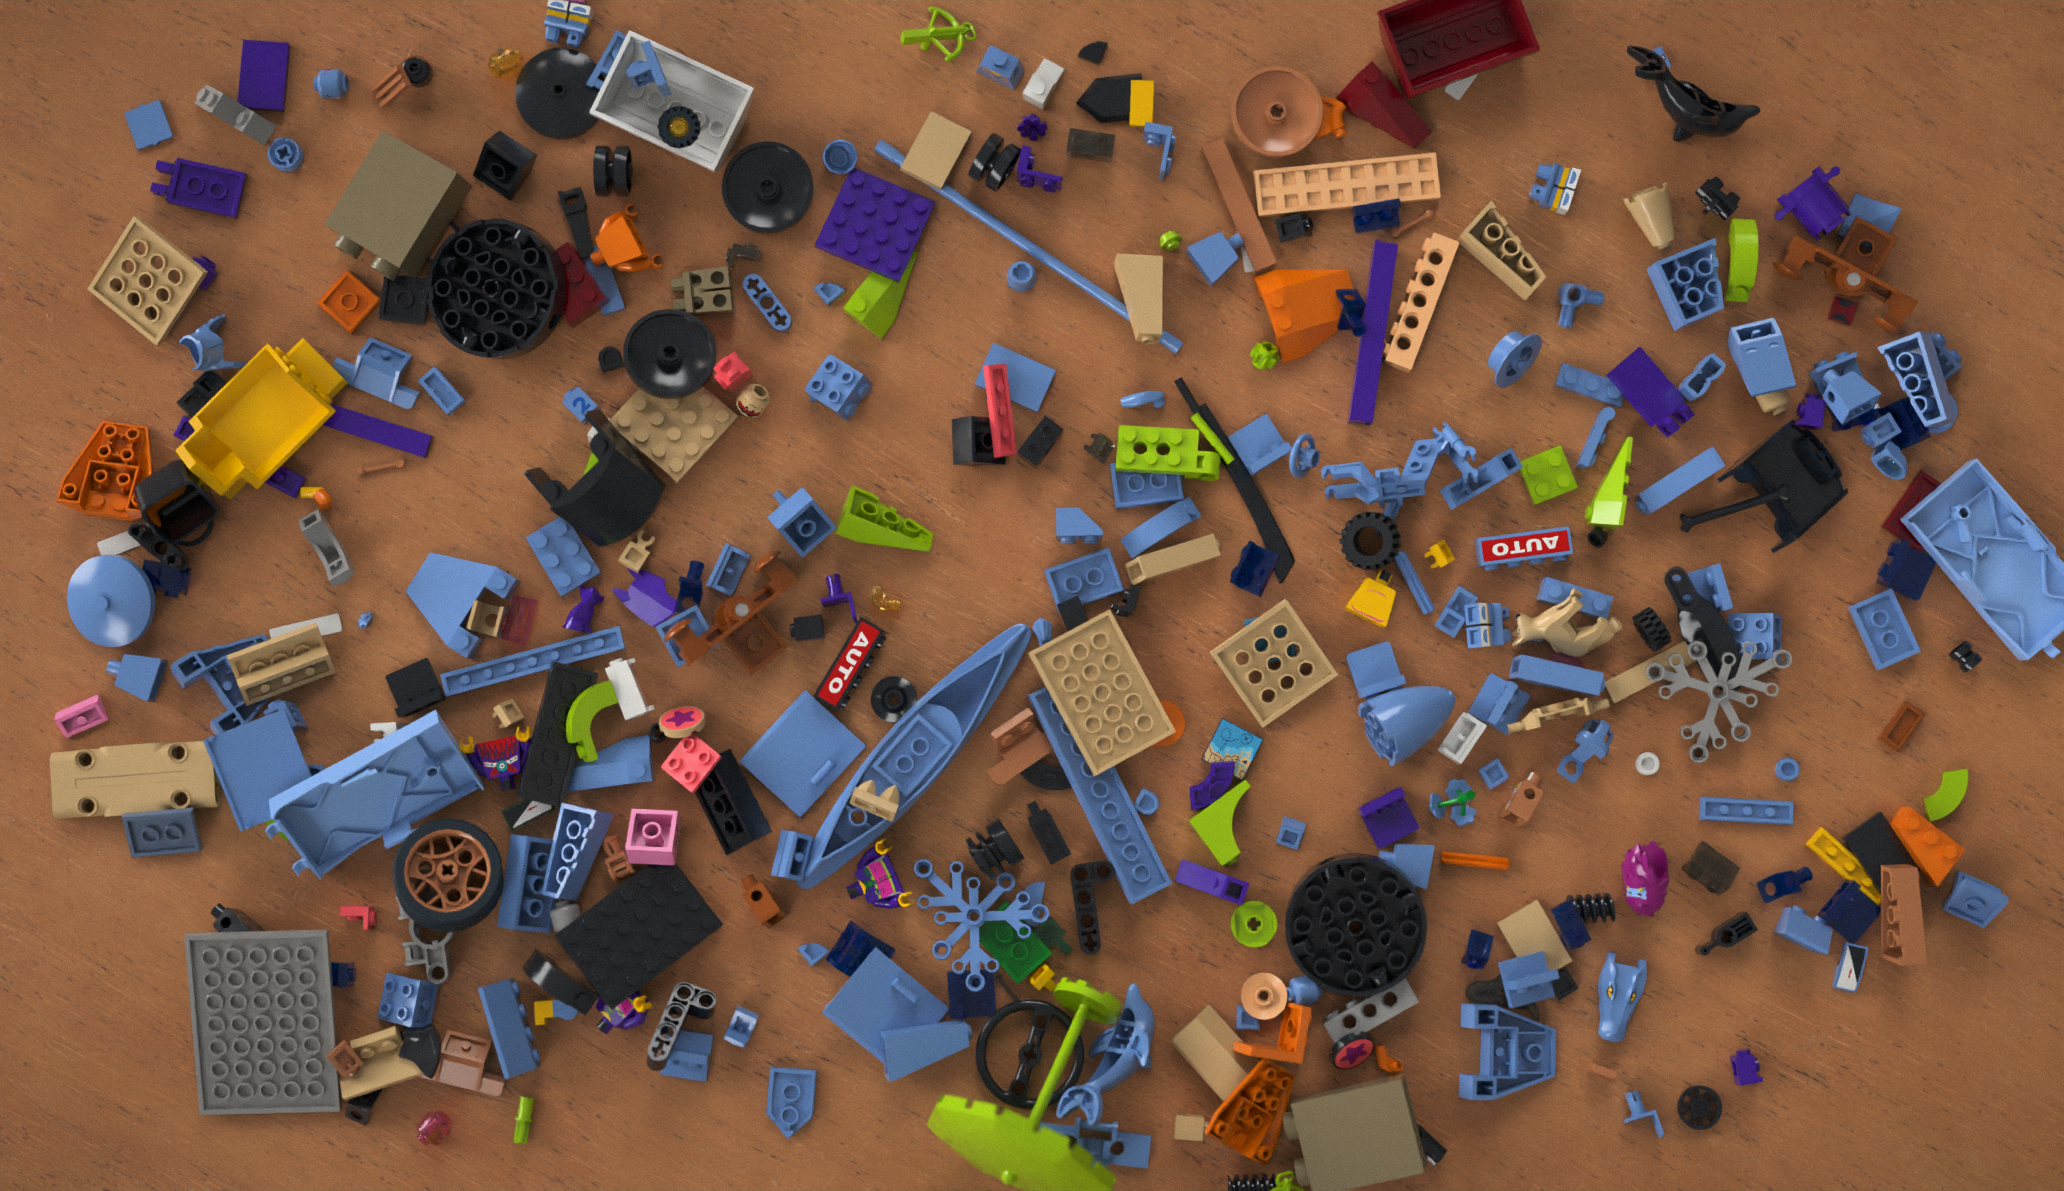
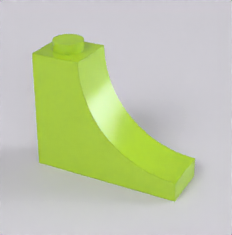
[1188,780,1251,867]

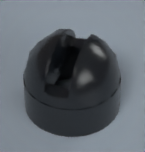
[1587,527,1608,548]
[649,723,667,743]

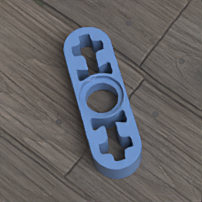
[743,274,792,332]

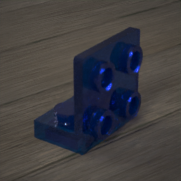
[1817,879,1881,944]
[825,920,895,977]

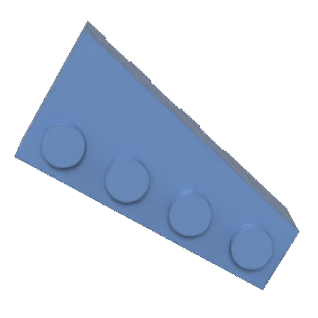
[1877,331,1957,428]

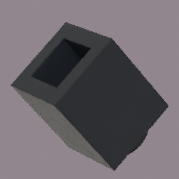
[790,614,825,642]

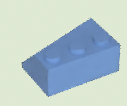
[1646,238,1724,331]

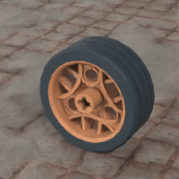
[392,819,504,932]

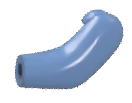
[1121,391,1165,409]

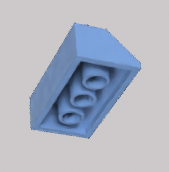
[497,834,556,933]
[478,978,541,1079]

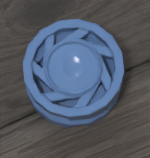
[267,137,304,172]

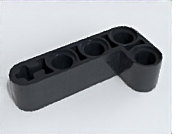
[1070,861,1114,955]
[646,982,717,1071]

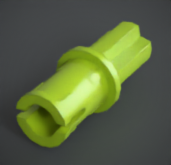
[513,1096,535,1144]

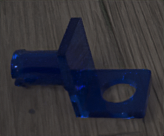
[1335,289,1367,337]
[676,560,704,613]
[1756,867,1813,903]

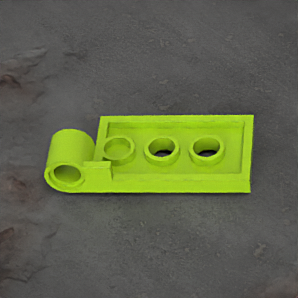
[1116,425,1221,481]

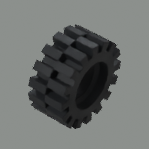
[1632,607,1672,652]

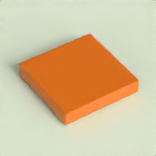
[317,270,381,334]

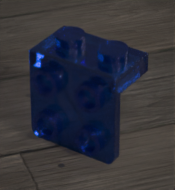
[1876,538,1936,600]

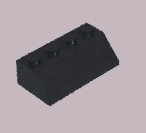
[695,749,772,855]

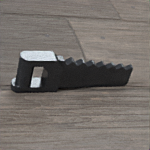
[558,186,594,259]

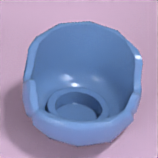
[822,139,858,175]

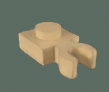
[618,530,655,573]

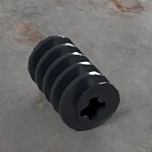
[1564,893,1616,925]
[1228,1173,1276,1191]

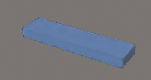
[1699,797,1794,825]

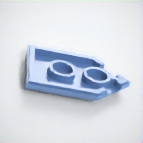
[766,1067,817,1139]

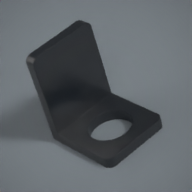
[345,1088,382,1126]

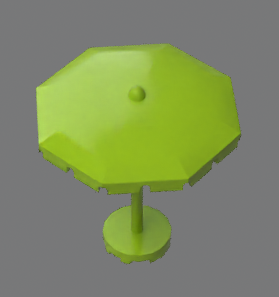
[927,977,1123,1191]

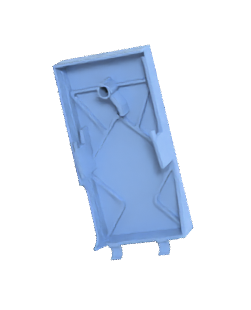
[265,710,484,879]

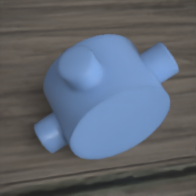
[358,612,373,629]

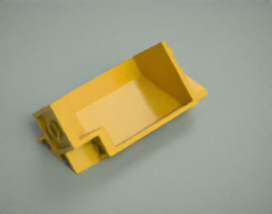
[175,338,348,499]

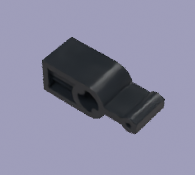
[1695,911,1758,955]

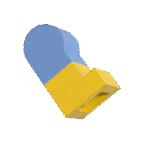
[534,999,580,1025]

